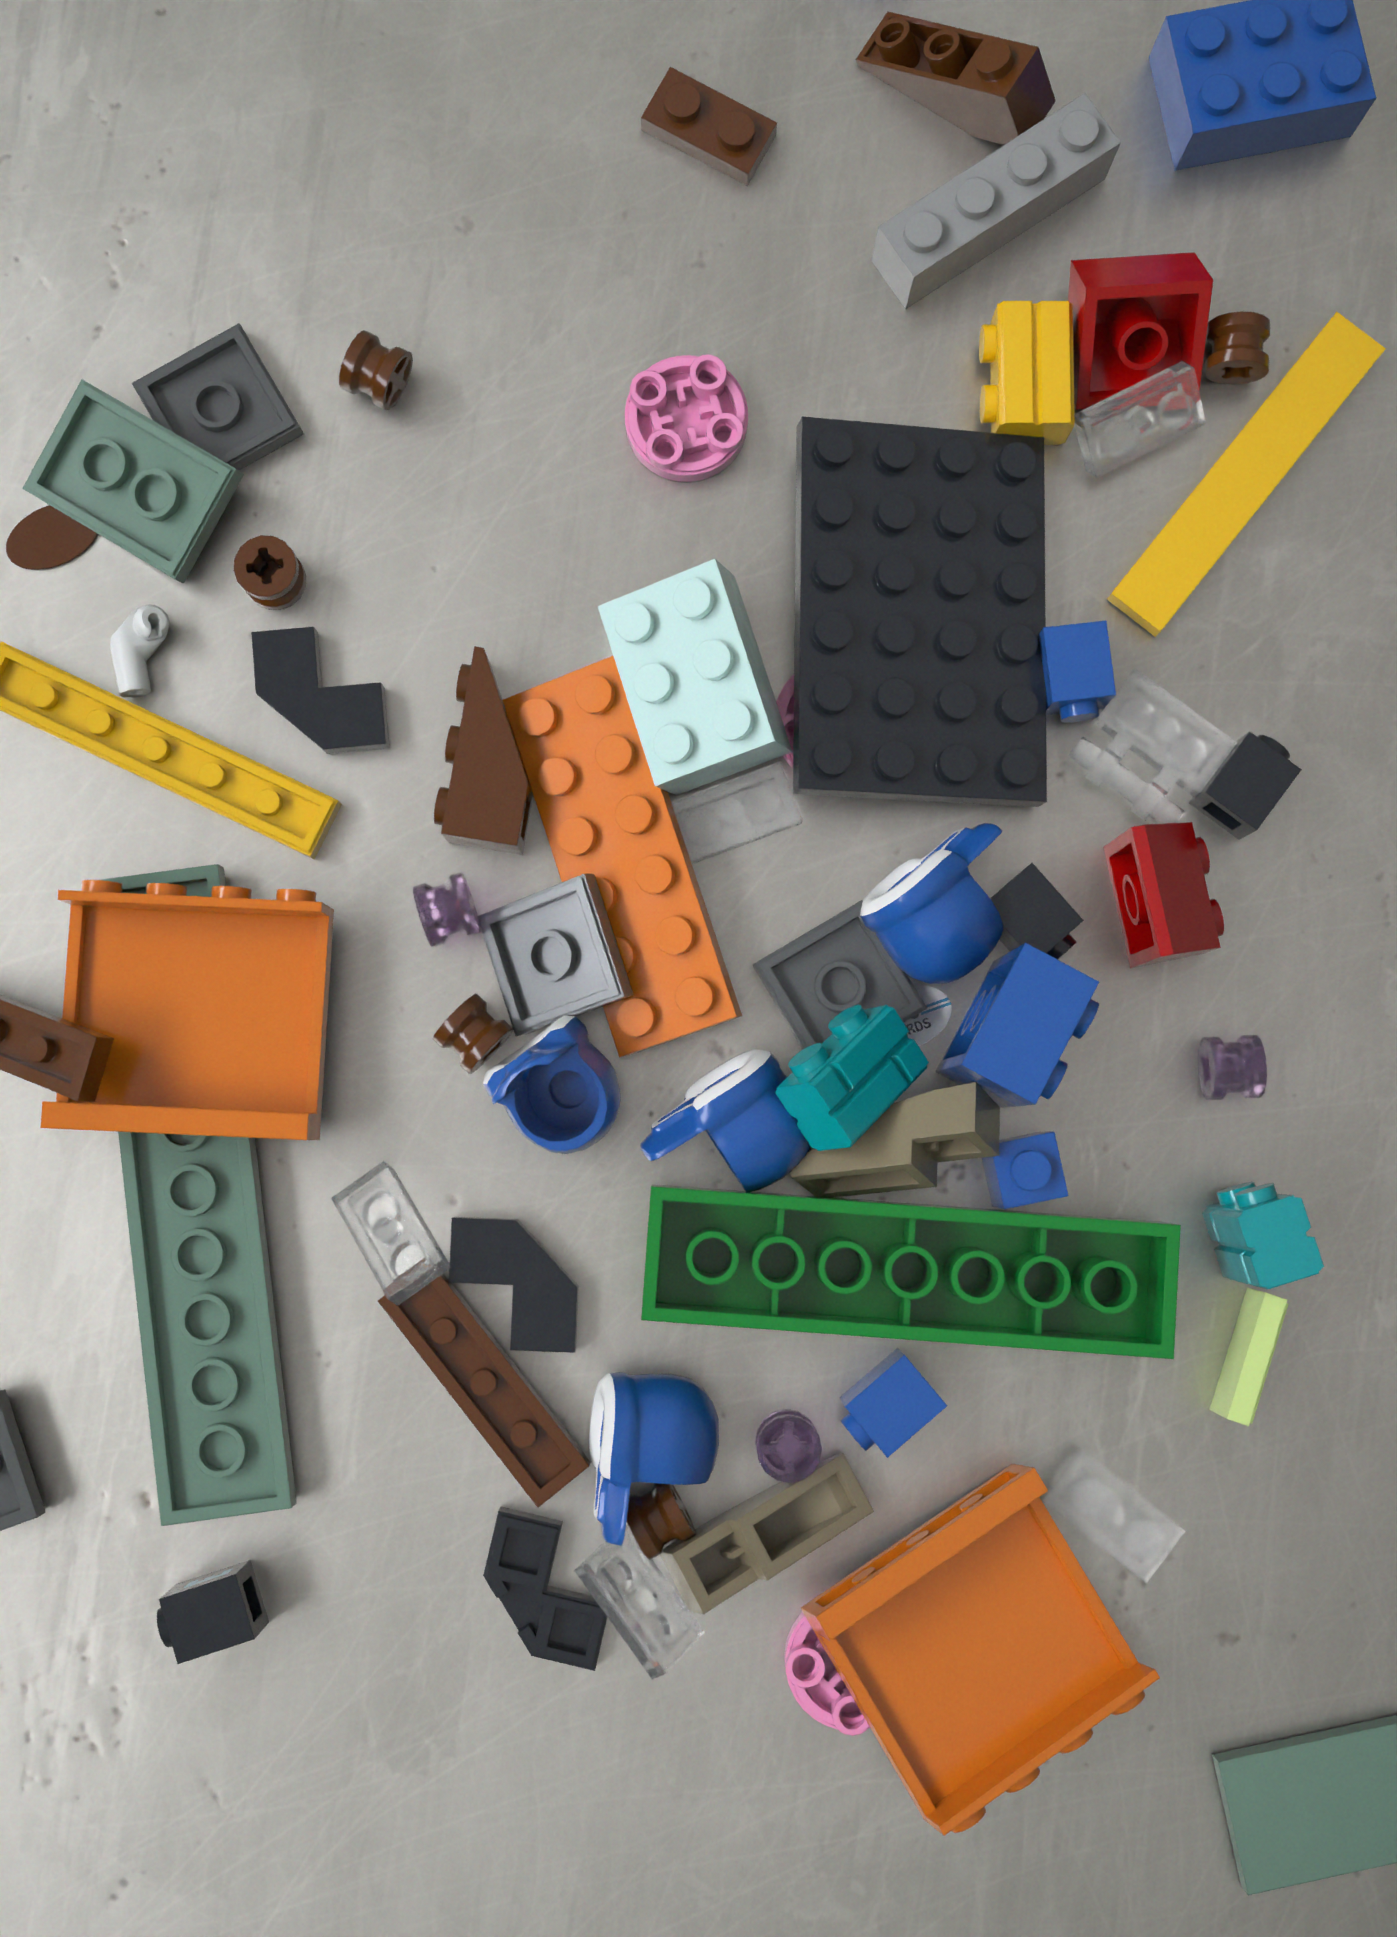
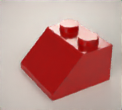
[1068,252,1213,410]
[1103,822,1224,969]

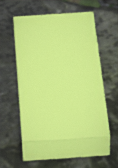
[1209,1287,1289,1426]

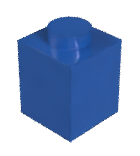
[1038,620,1116,723]
[982,1131,1069,1210]
[840,1348,947,1458]

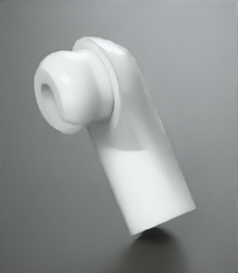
[110,604,169,697]

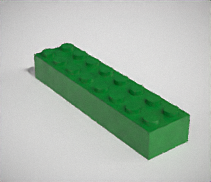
[641,1184,1181,1359]

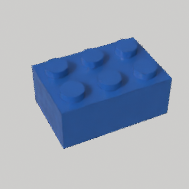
[1149,0,1376,171]
[935,943,1099,1108]

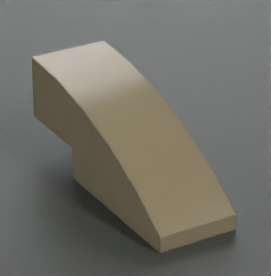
[791,1082,1000,1198]
[660,1453,874,1614]

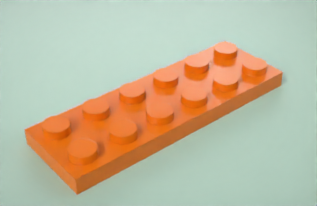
[502,656,742,1057]

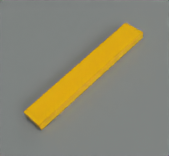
[1107,312,1386,637]
[0,641,342,860]

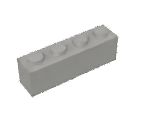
[871,93,1121,309]

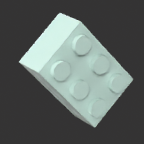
[598,559,792,795]

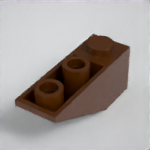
[856,11,1056,145]
[434,646,533,855]

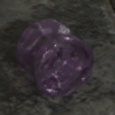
[413,872,481,947]
[1198,1035,1267,1100]
[755,1409,822,1483]

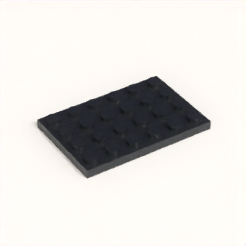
[793,416,1047,807]

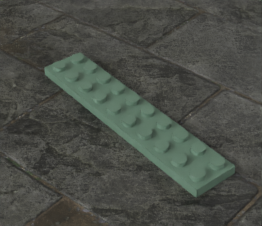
[101,864,297,1526]

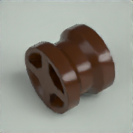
[1205,311,1270,385]
[339,330,413,410]
[234,535,306,610]
[432,993,514,1074]
[627,1483,696,1560]

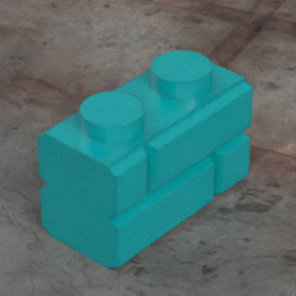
[775,1005,929,1151]
[1202,1182,1324,1289]

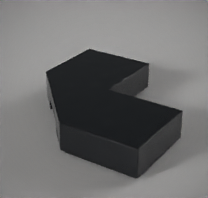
[251,627,389,754]
[449,1217,579,1353]
[483,1507,611,1671]

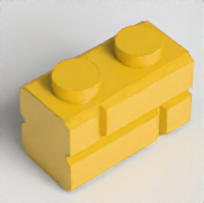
[979,301,1075,445]

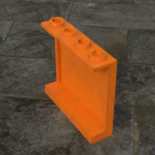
[40,880,334,1140]
[801,1464,1160,1836]

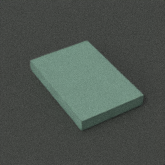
[22,379,244,583]
[1212,1715,1397,1895]

